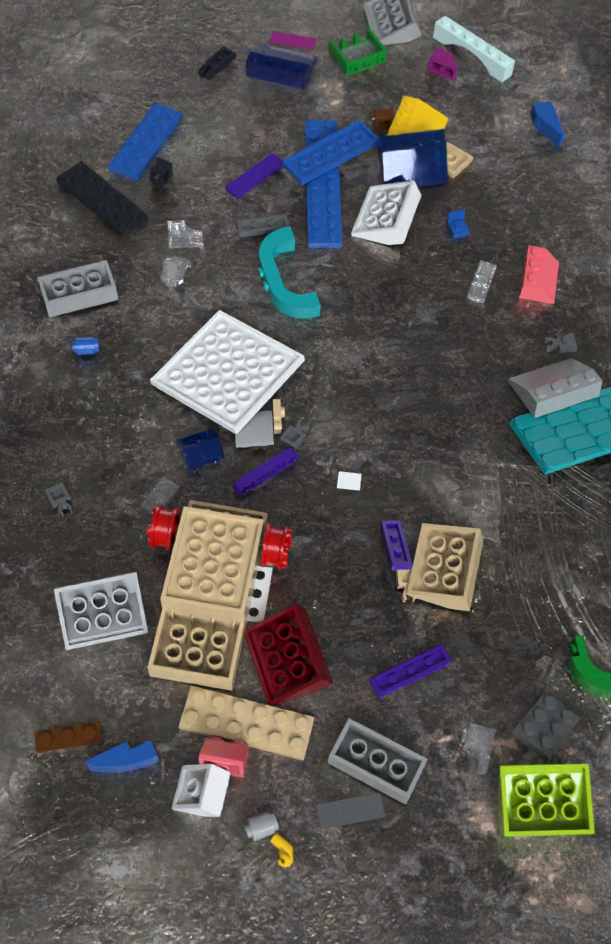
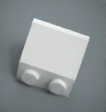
[172,764,230,817]

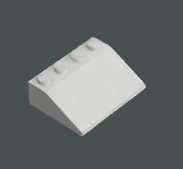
[351,181,421,245]

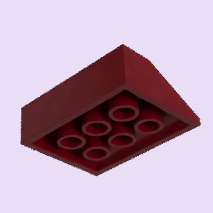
[244,604,333,706]

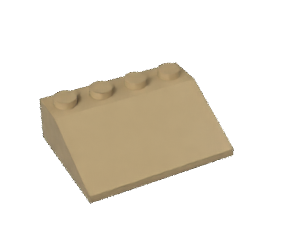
[407,523,483,611]

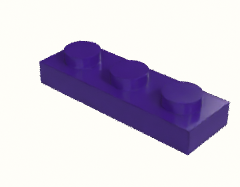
[380,520,412,570]

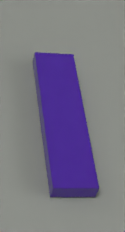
[226,153,283,199]
[369,644,452,699]

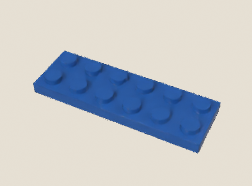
[108,102,183,181]
[282,120,380,185]

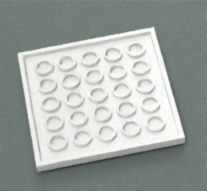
[150,310,305,435]

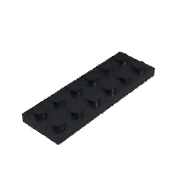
[56,161,148,237]

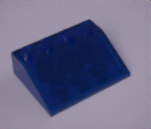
[246,43,318,90]
[376,129,448,187]

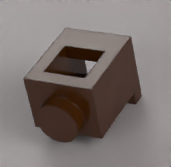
[371,107,395,131]

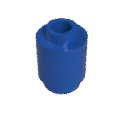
[72,336,100,356]

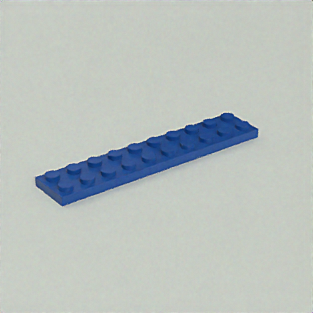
[305,120,342,248]

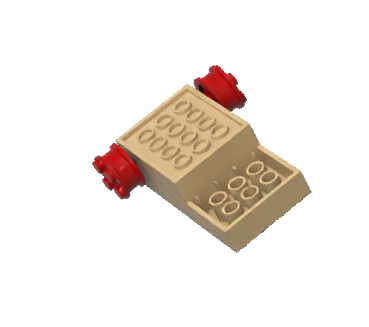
[147,500,292,691]

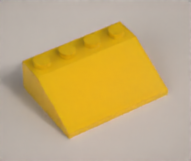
[385,96,448,164]

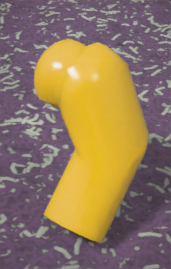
[270,833,293,867]

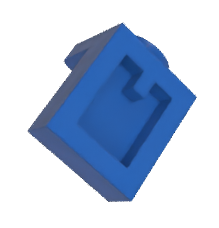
[446,210,470,239]

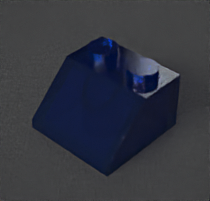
[176,429,225,470]

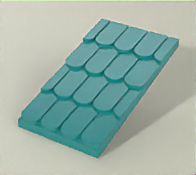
[509,387,611,475]

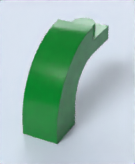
[567,635,611,699]

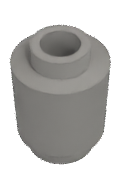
[244,812,279,841]

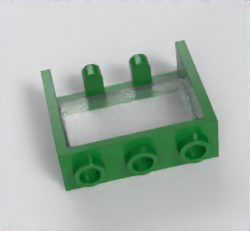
[329,28,387,76]

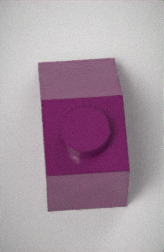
[428,47,458,81]

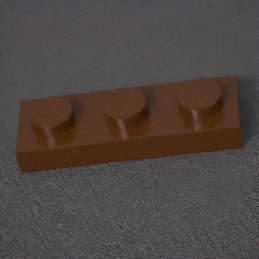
[35,722,103,755]

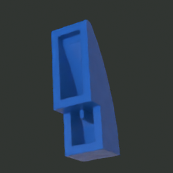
[86,740,159,772]

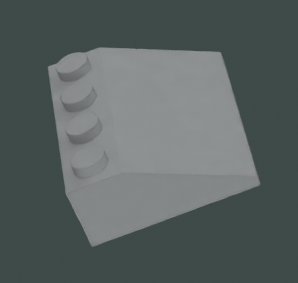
[363,0,422,45]
[508,358,603,418]
[54,571,148,650]

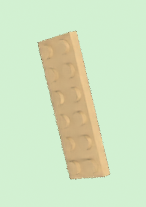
[179,686,315,761]

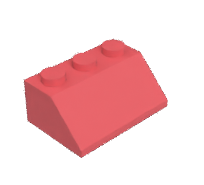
[519,245,559,304]

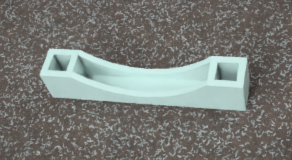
[433,16,515,82]

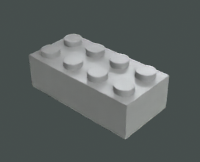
[37,260,118,317]
[328,718,428,805]

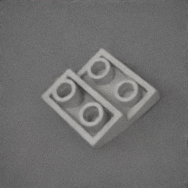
[235,410,274,448]

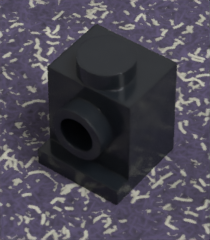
[149,157,173,187]

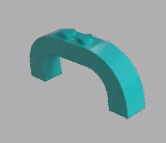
[258,226,321,319]

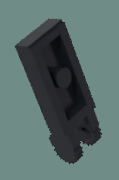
[198,46,236,80]

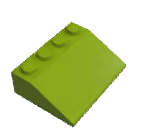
[498,764,595,836]

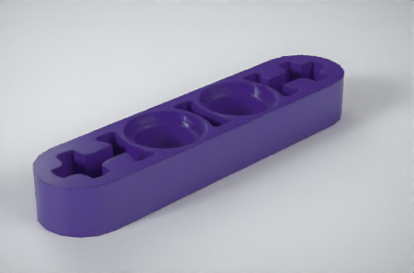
[233,448,299,496]

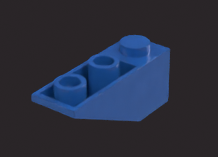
[530,101,565,147]

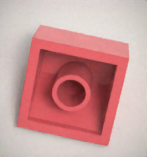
[199,737,249,778]

